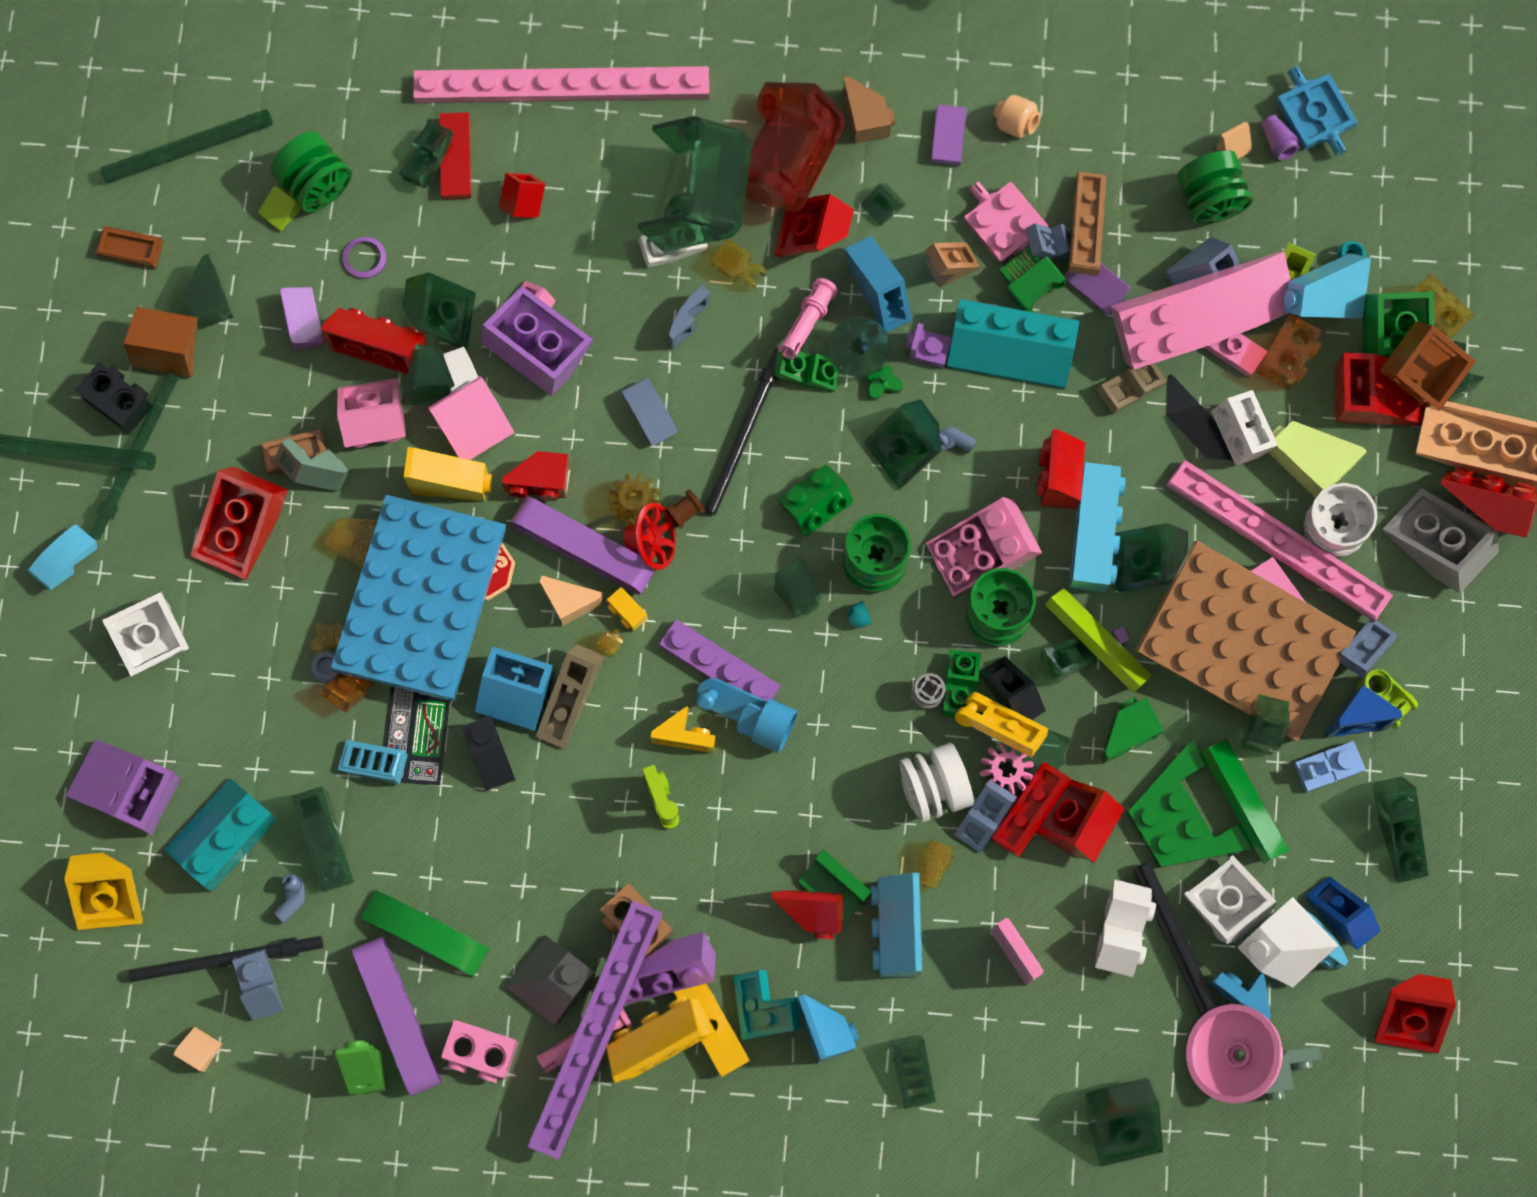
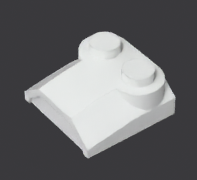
[102,592,189,676]
[1184,856,1276,944]

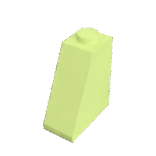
[1268,421,1367,498]

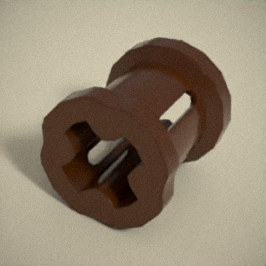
[664,490,705,529]

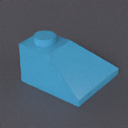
[797,995,859,1064]

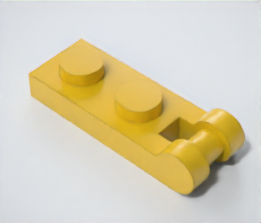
[955,692,1048,758]

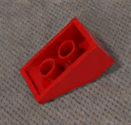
[190,466,288,580]

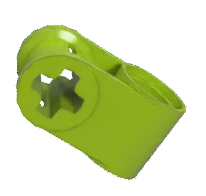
[1356,669,1419,729]

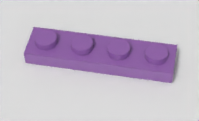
[659,619,781,701]

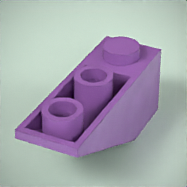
[625,932,716,1004]

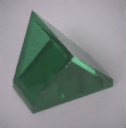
[401,344,455,405]

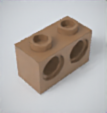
[600,883,673,959]

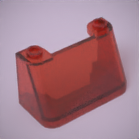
[714,82,845,212]

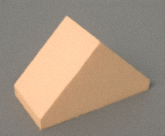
[540,576,603,626]

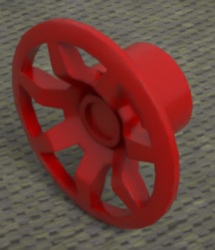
[624,503,676,570]

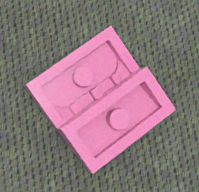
[428,376,515,460]

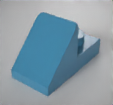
[1209,972,1271,1020]

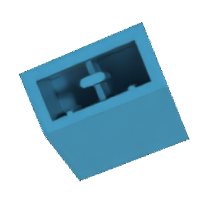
[475,646,555,732]

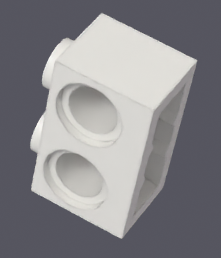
[1211,390,1277,466]

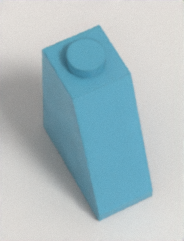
[1284,254,1371,319]

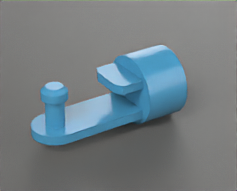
[697,678,798,754]

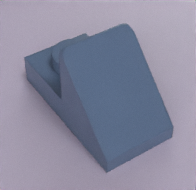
[232,949,284,1021]

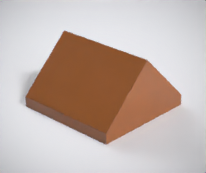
[124,307,198,377]

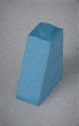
[845,236,912,333]

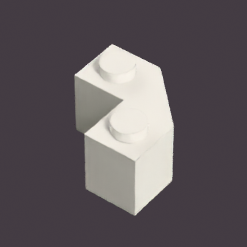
[1095,879,1156,977]

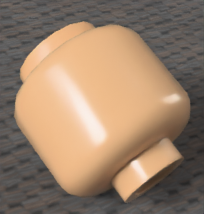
[994,95,1040,138]

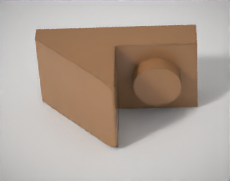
[925,242,980,287]

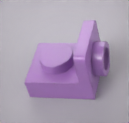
[905,323,952,369]

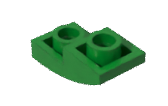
[773,347,841,392]
[942,649,981,718]

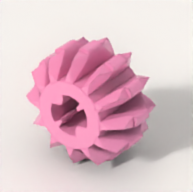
[980,742,1034,795]

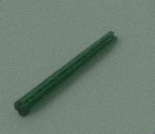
[100,109,273,184]
[0,434,156,471]

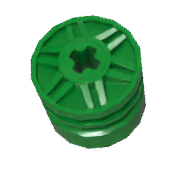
[270,131,352,212]
[1177,150,1253,225]
[843,514,911,593]
[966,568,1036,647]

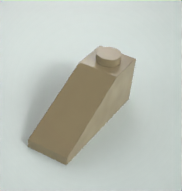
[535,644,605,749]

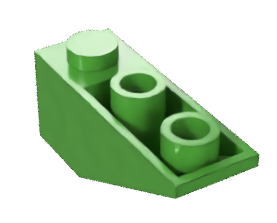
[335,1041,386,1096]

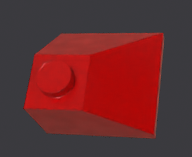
[774,194,854,257]
[772,890,844,939]
[1374,974,1456,1053]

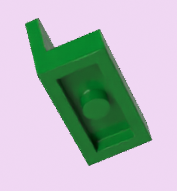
[798,849,872,923]

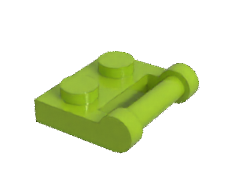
[642,765,679,830]

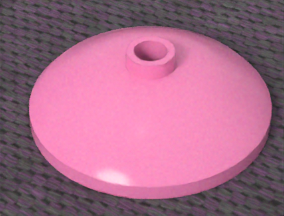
[1186,1004,1283,1104]

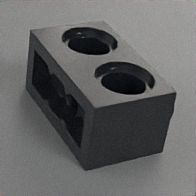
[75,362,152,435]

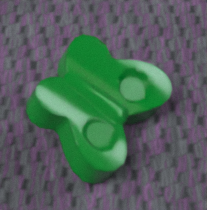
[867,365,903,401]

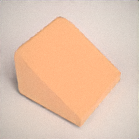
[1216,122,1252,159]
[173,1027,222,1072]

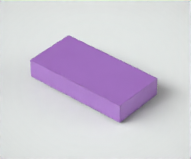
[931,105,967,166]

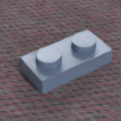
[1339,620,1398,678]

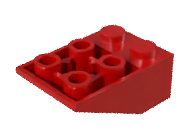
[1335,353,1425,426]
[1441,468,1537,538]

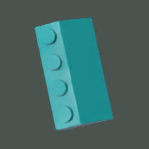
[946,299,1079,389]

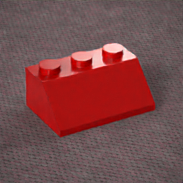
[321,308,428,377]

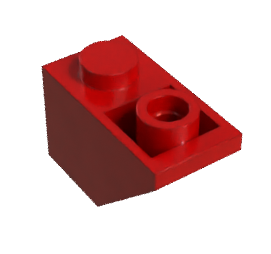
[502,451,570,501]

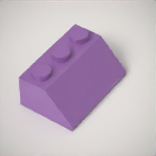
[481,286,593,397]

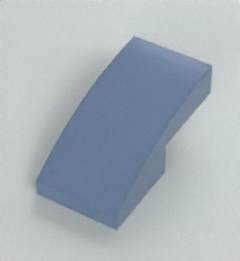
[1026,223,1072,259]
[669,285,711,349]
[621,378,679,446]
[954,780,1016,852]

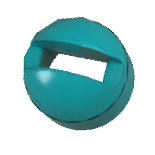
[847,601,872,628]

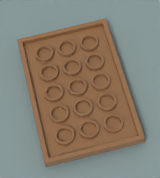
[1135,541,1356,742]

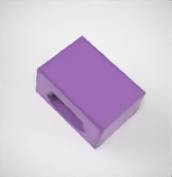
[1112,627,1130,645]

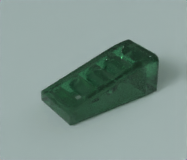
[889,1035,936,1109]

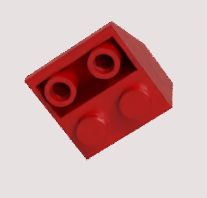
[1036,429,1085,510]

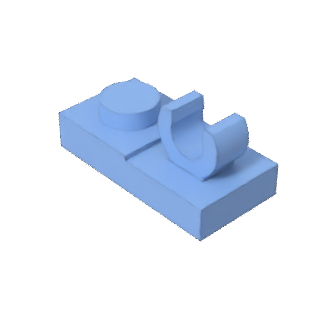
[1293,741,1366,793]

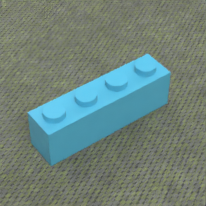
[1069,462,1125,593]

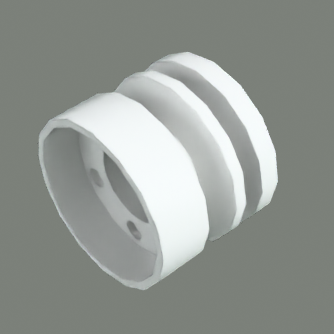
[1303,483,1378,558]
[899,742,974,823]

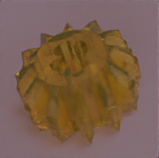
[609,473,661,525]

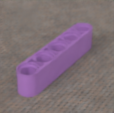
[510,496,655,595]
[352,936,442,1097]

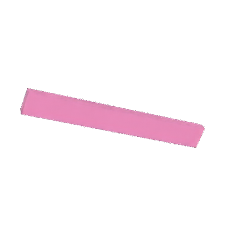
[1166,459,1393,622]

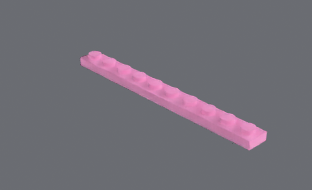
[414,67,709,103]

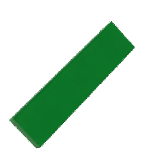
[1201,740,1289,864]

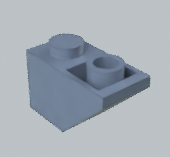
[1165,237,1240,286]

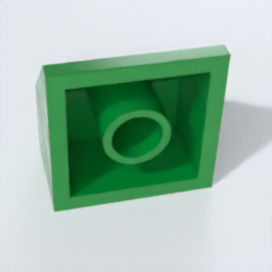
[1362,291,1435,355]

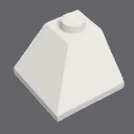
[1238,897,1338,987]

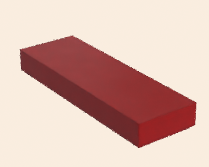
[439,112,472,200]
[990,761,1071,858]

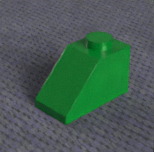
[1101,697,1164,763]

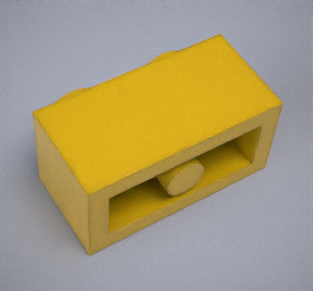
[607,587,648,632]

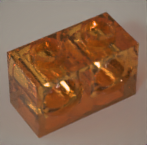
[1256,314,1322,390]

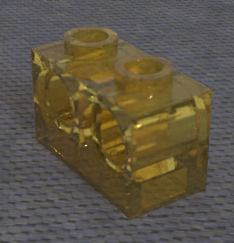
[1412,273,1475,340]

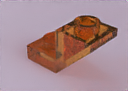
[321,673,375,713]

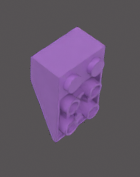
[66,739,181,836]

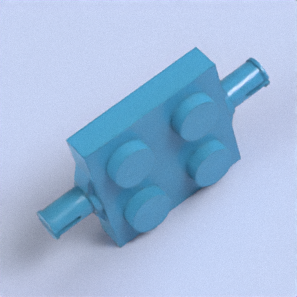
[1275,66,1358,157]

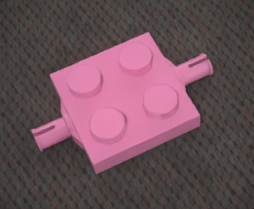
[964,182,1048,265]

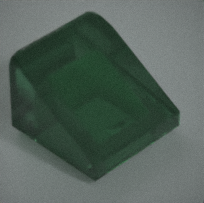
[860,183,906,226]

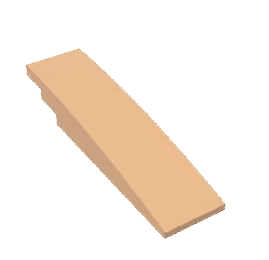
[1415,401,1537,491]

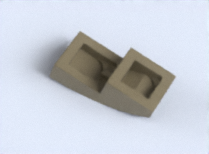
[1096,363,1167,414]

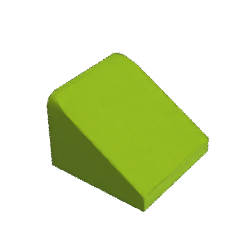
[258,185,301,232]

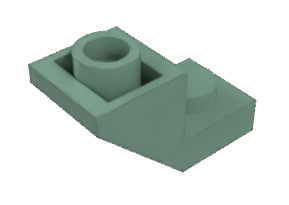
[274,438,349,491]
[1263,1047,1322,1101]

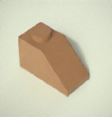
[842,77,895,144]

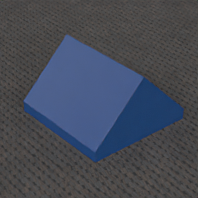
[1324,685,1403,738]

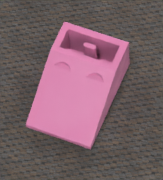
[926,497,1042,597]

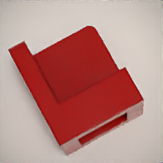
[499,173,546,218]

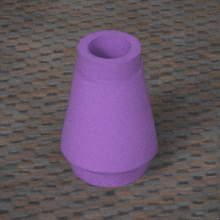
[1261,115,1300,160]

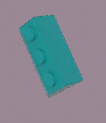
[164,778,277,892]

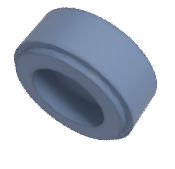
[311,651,342,684]

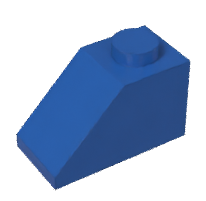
[1306,876,1381,950]

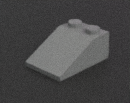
[1383,488,1499,593]

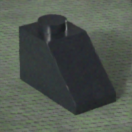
[980,656,1046,720]
[461,715,516,792]

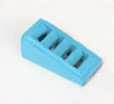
[338,740,408,785]

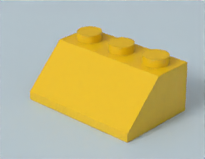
[606,996,716,1083]

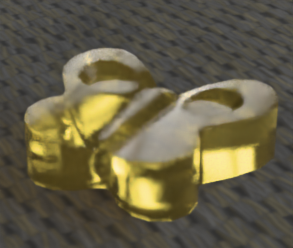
[311,622,343,654]

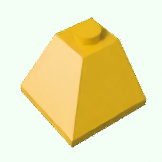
[64,852,143,930]

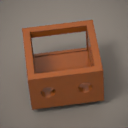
[1379,322,1476,411]

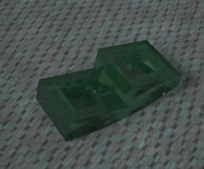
[399,121,453,189]

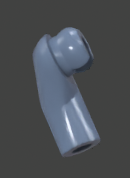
[931,427,977,453]
[273,874,305,924]

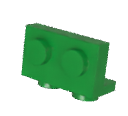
[777,464,853,536]

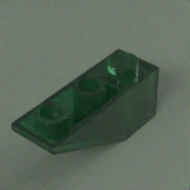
[1372,776,1429,883]
[291,786,354,893]

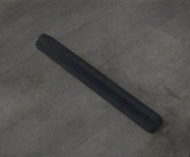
[1134,863,1217,1014]

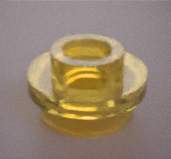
[596,628,624,658]

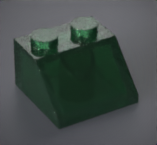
[1085,1078,1163,1167]

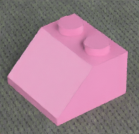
[337,378,406,448]

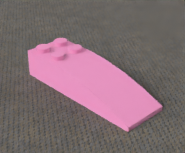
[1110,251,1291,370]

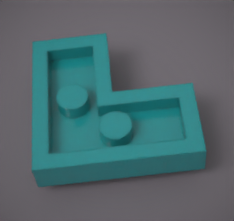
[733,970,801,1040]

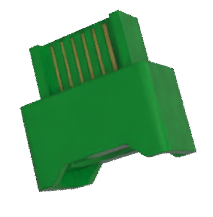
[999,245,1066,312]

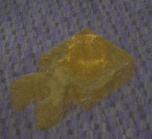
[710,238,766,289]

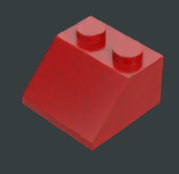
[1035,779,1125,863]

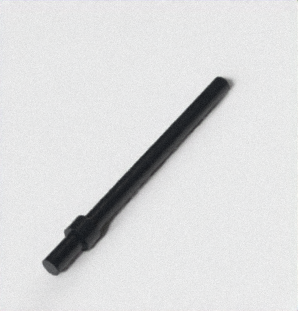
[705,348,778,515]
[128,936,324,982]

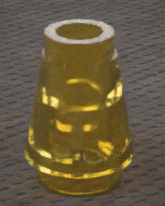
[919,839,954,889]

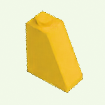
[404,447,492,502]

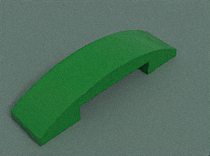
[360,890,489,977]

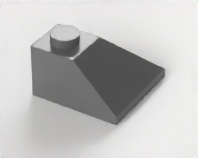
[505,935,596,1027]

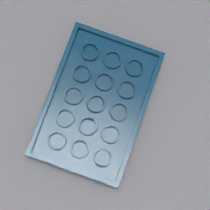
[331,495,506,702]

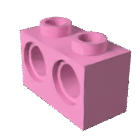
[441,1020,519,1083]

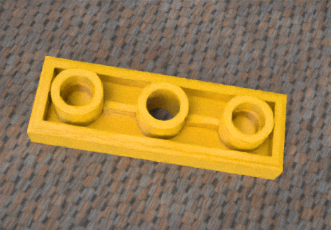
[674,984,750,1078]

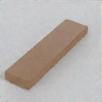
[1068,171,1107,276]

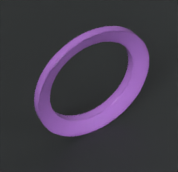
[342,237,387,279]

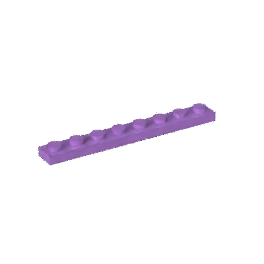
[528,900,663,1159]

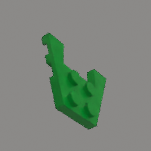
[1126,740,1255,868]

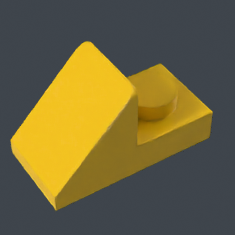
[651,706,715,753]

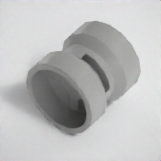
[912,673,945,710]

